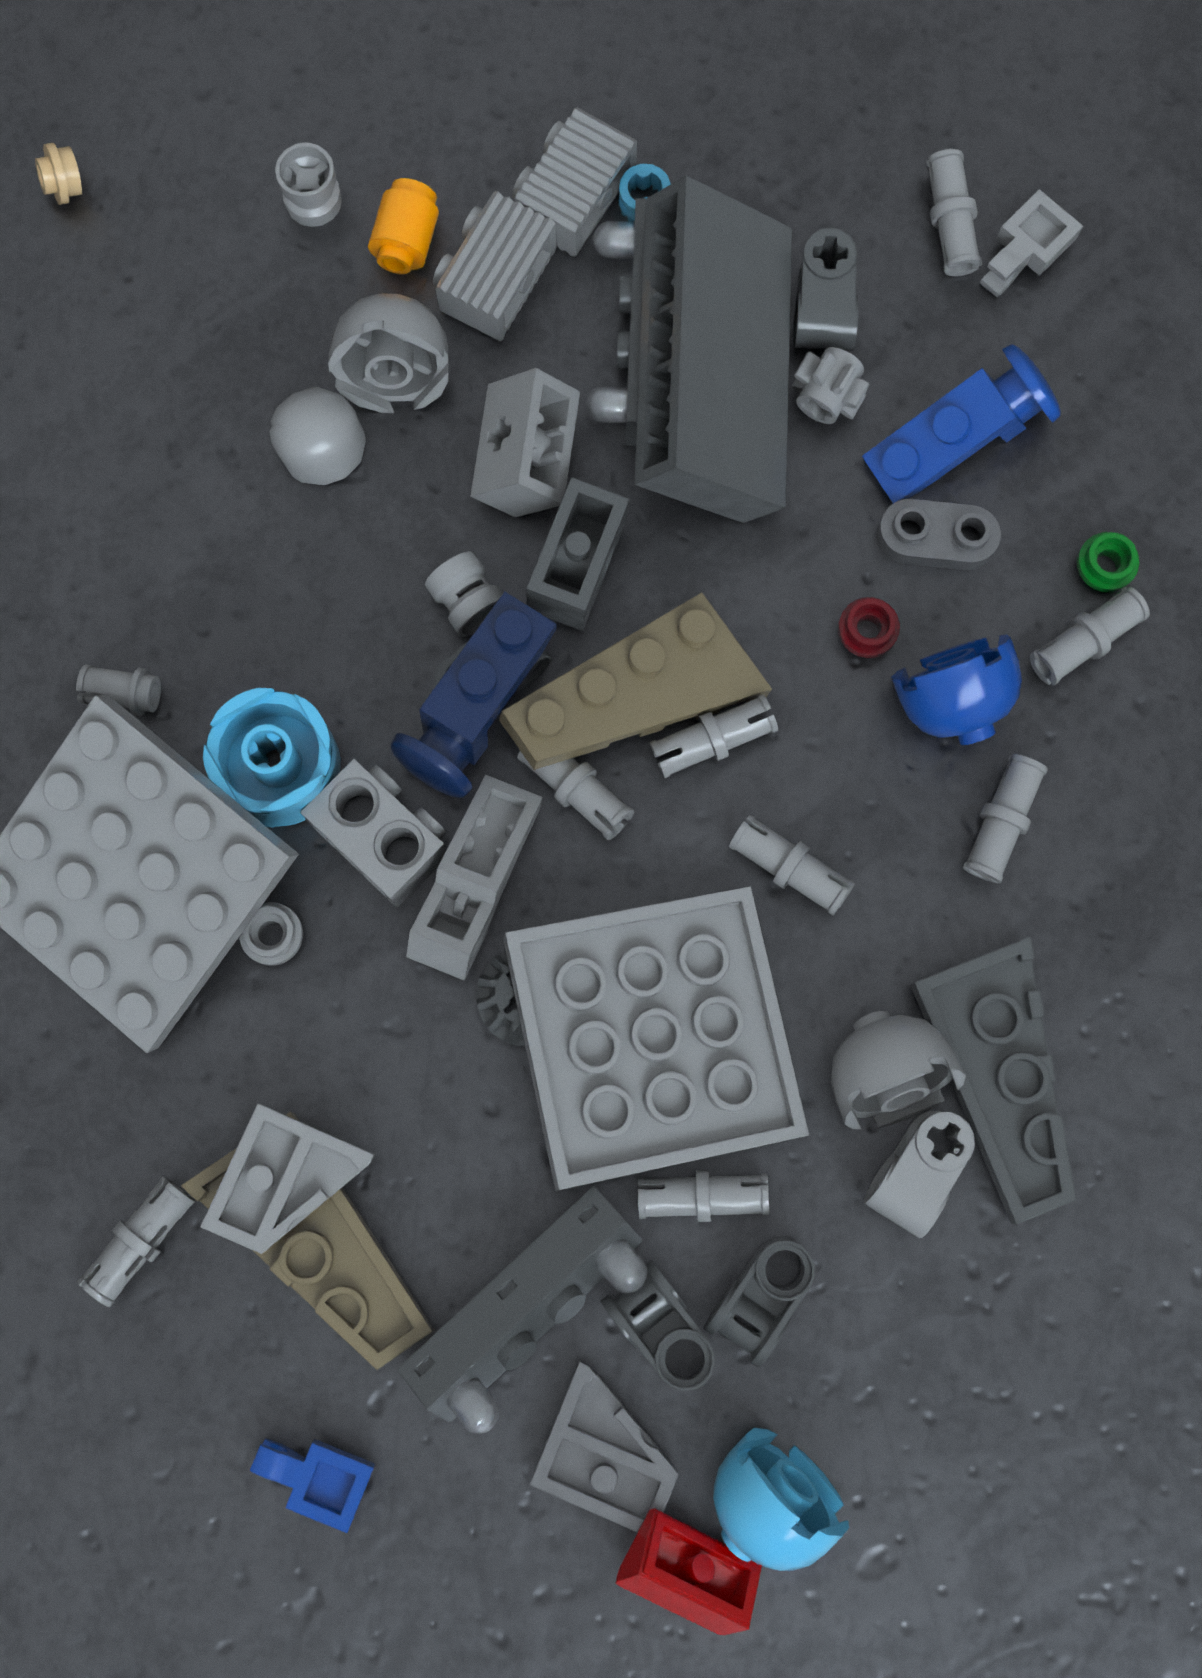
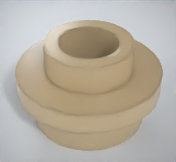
[35,143,82,205]

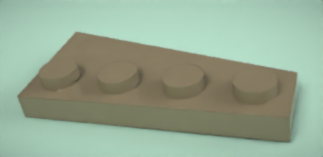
[499,593,772,770]
[181,1112,434,1370]

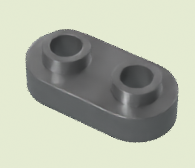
[877,499,1001,570]

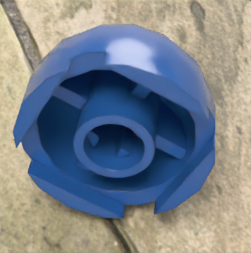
[891,635,1022,745]

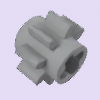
[791,347,869,424]

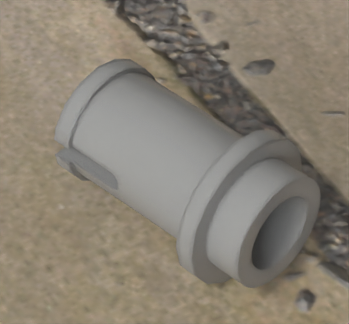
[76,664,161,717]

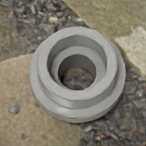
[239,902,303,966]

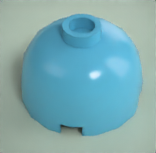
[713,1428,849,1571]

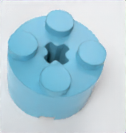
[203,688,341,828]

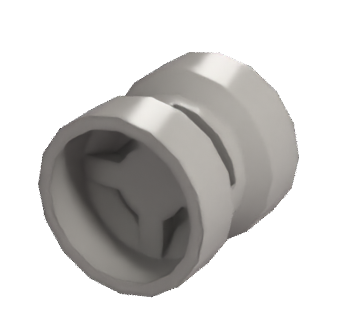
[275,142,342,227]
[425,551,503,637]

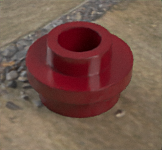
[838,597,900,658]

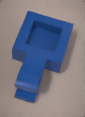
[250,1438,375,1533]

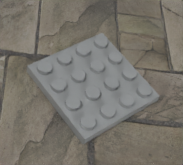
[0,694,299,1053]
[503,886,809,1191]

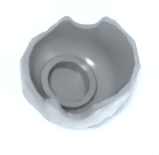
[269,386,366,486]

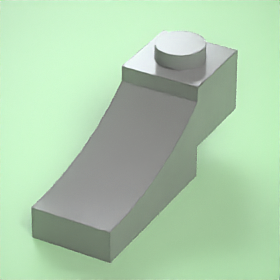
[406,774,543,981]

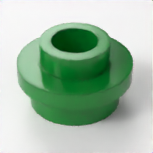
[1077,532,1139,592]

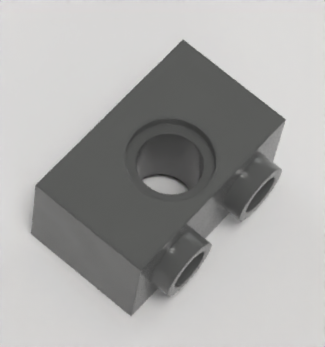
[526,477,629,631]

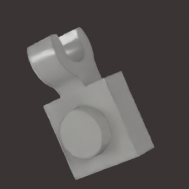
[980,189,1083,297]

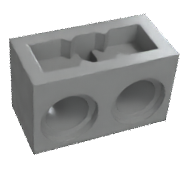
[300,759,447,908]

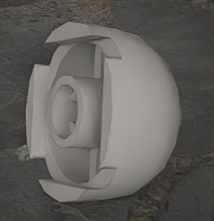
[328,294,449,413]
[831,1011,966,1129]

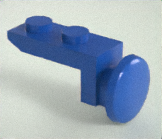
[862,344,1061,503]

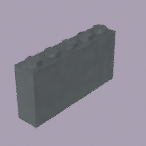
[634,175,792,523]

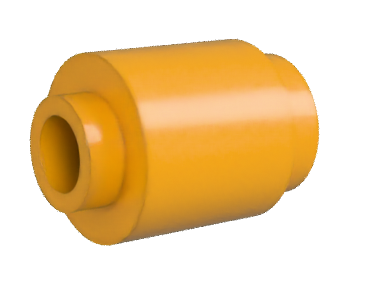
[368,178,439,274]

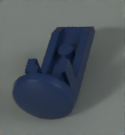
[390,591,557,798]

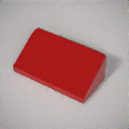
[615,1508,762,1635]

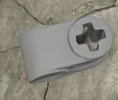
[863,1111,975,1239]

